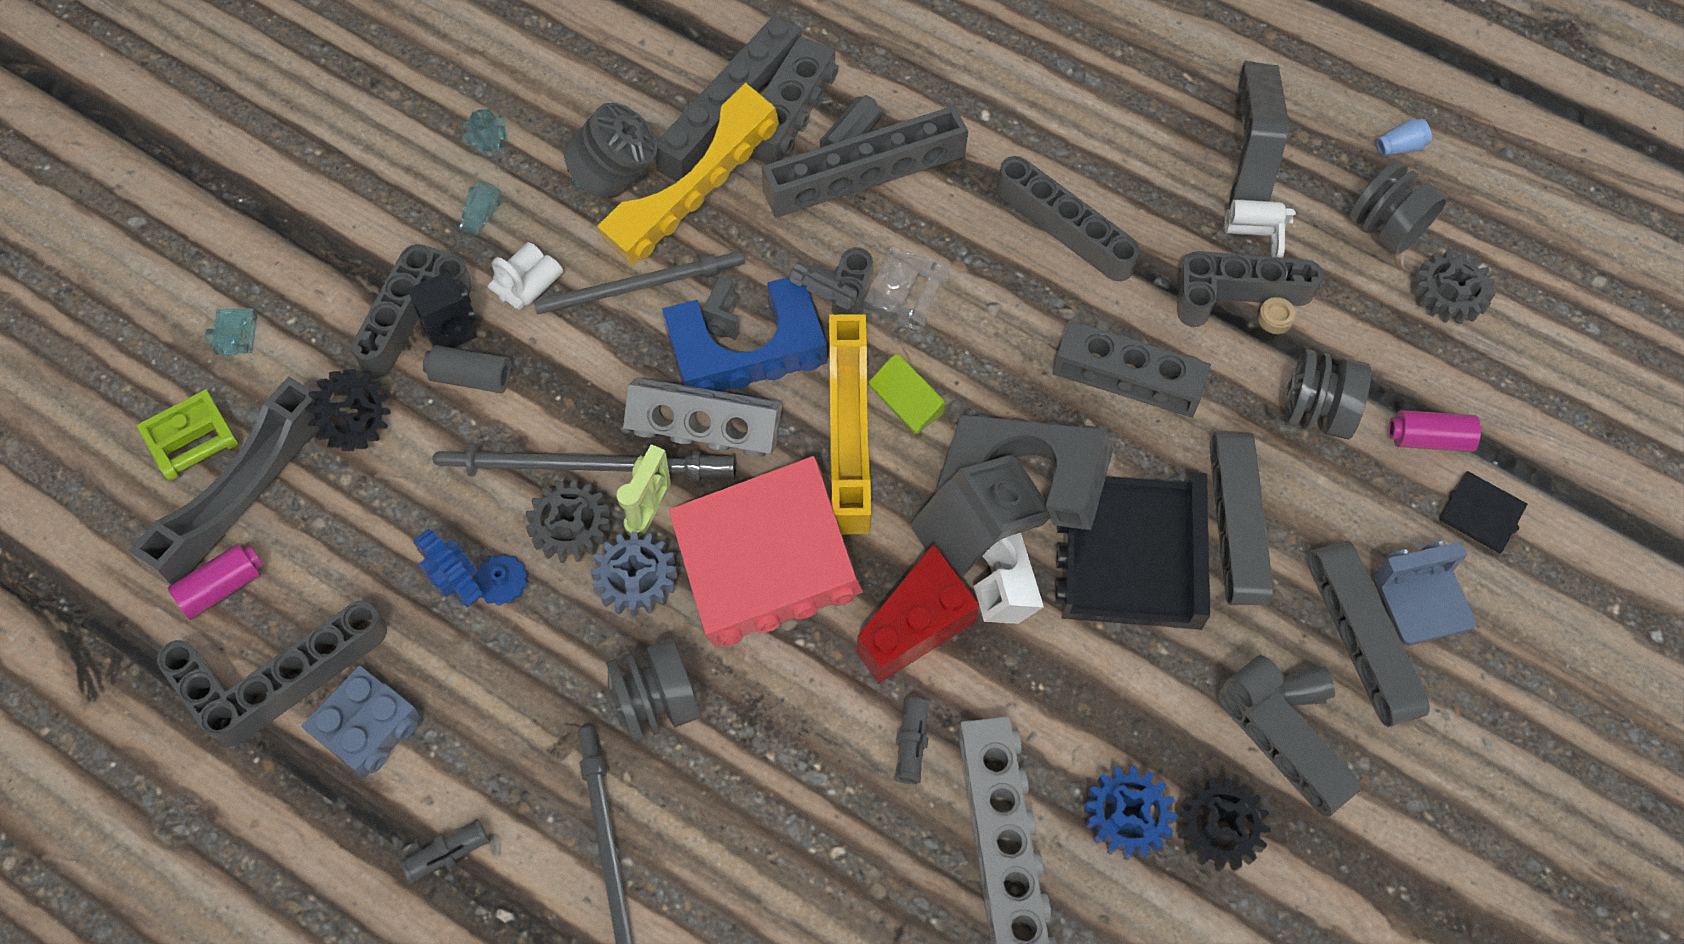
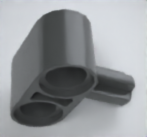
[806,247,873,315]

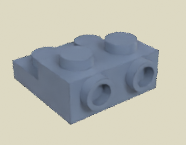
[301,665,421,780]

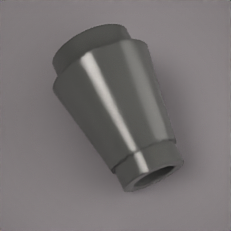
[1277,665,1335,706]

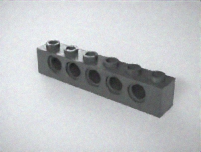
[762,105,968,218]

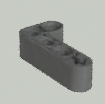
[352,244,472,378]
[1177,251,1324,327]
[1218,655,1361,817]

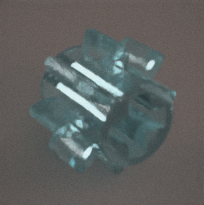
[463,109,507,153]

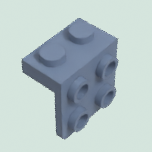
[1373,541,1476,646]

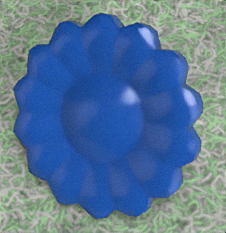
[474,555,528,606]

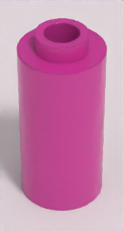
[1388,410,1481,452]
[167,543,263,620]

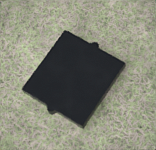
[1439,471,1528,554]

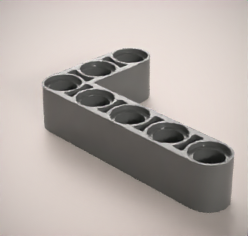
[1229,61,1289,209]
[157,601,387,747]

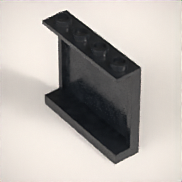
[1055,472,1210,630]

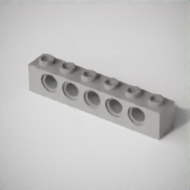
[958,716,1057,944]

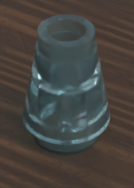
[459,180,502,235]

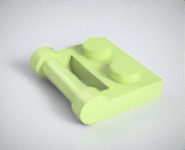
[617,445,671,537]

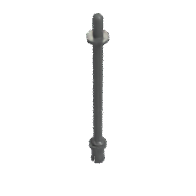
[432,443,735,481]

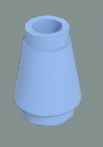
[1376,118,1432,157]

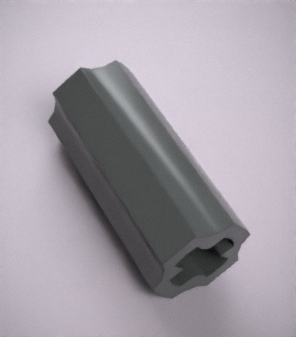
[820,95,882,148]

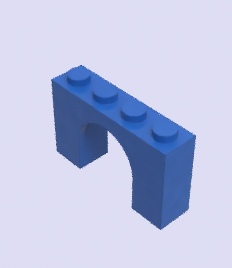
[662,277,827,391]

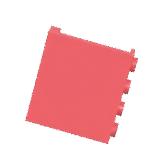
[668,456,863,647]

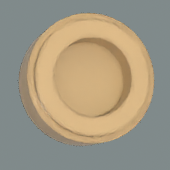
[1258,297,1296,334]

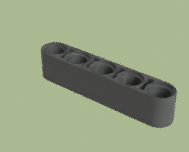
[997,156,1140,282]
[1210,432,1273,605]
[1308,541,1430,727]

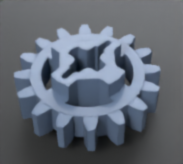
[591,531,677,617]

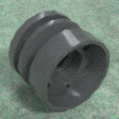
[563,102,658,198]
[1350,160,1448,255]
[1284,349,1371,440]
[606,638,700,743]

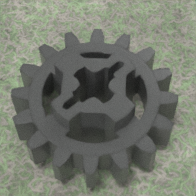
[1413,250,1496,324]
[526,480,611,563]

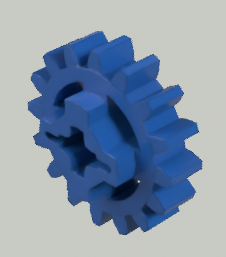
[413,529,483,608]
[1084,766,1177,860]

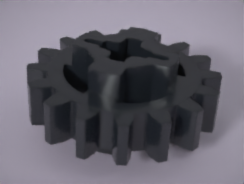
[305,369,391,451]
[1176,778,1271,872]

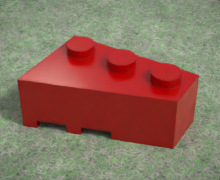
[856,544,980,684]

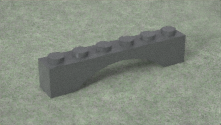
[655,14,801,182]
[128,376,319,585]

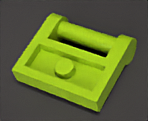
[136,389,239,482]

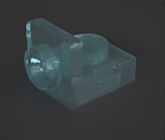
[205,308,258,356]

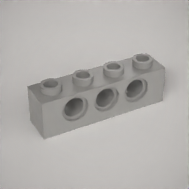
[623,377,783,457]

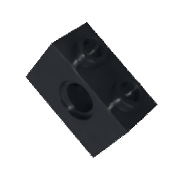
[407,271,478,348]

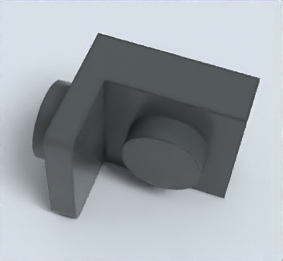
[702,276,739,340]

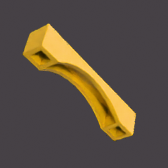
[597,82,779,266]
[829,314,871,535]

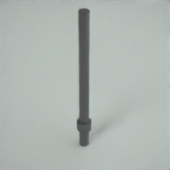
[533,251,745,314]
[578,727,634,944]

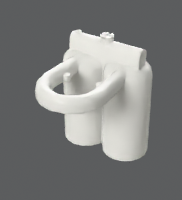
[1224,200,1296,258]
[488,242,563,310]

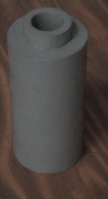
[423,345,511,394]

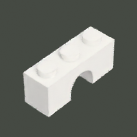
[974,533,1044,624]

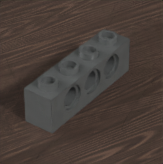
[750,36,839,164]
[1052,320,1211,418]

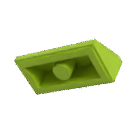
[868,353,945,435]

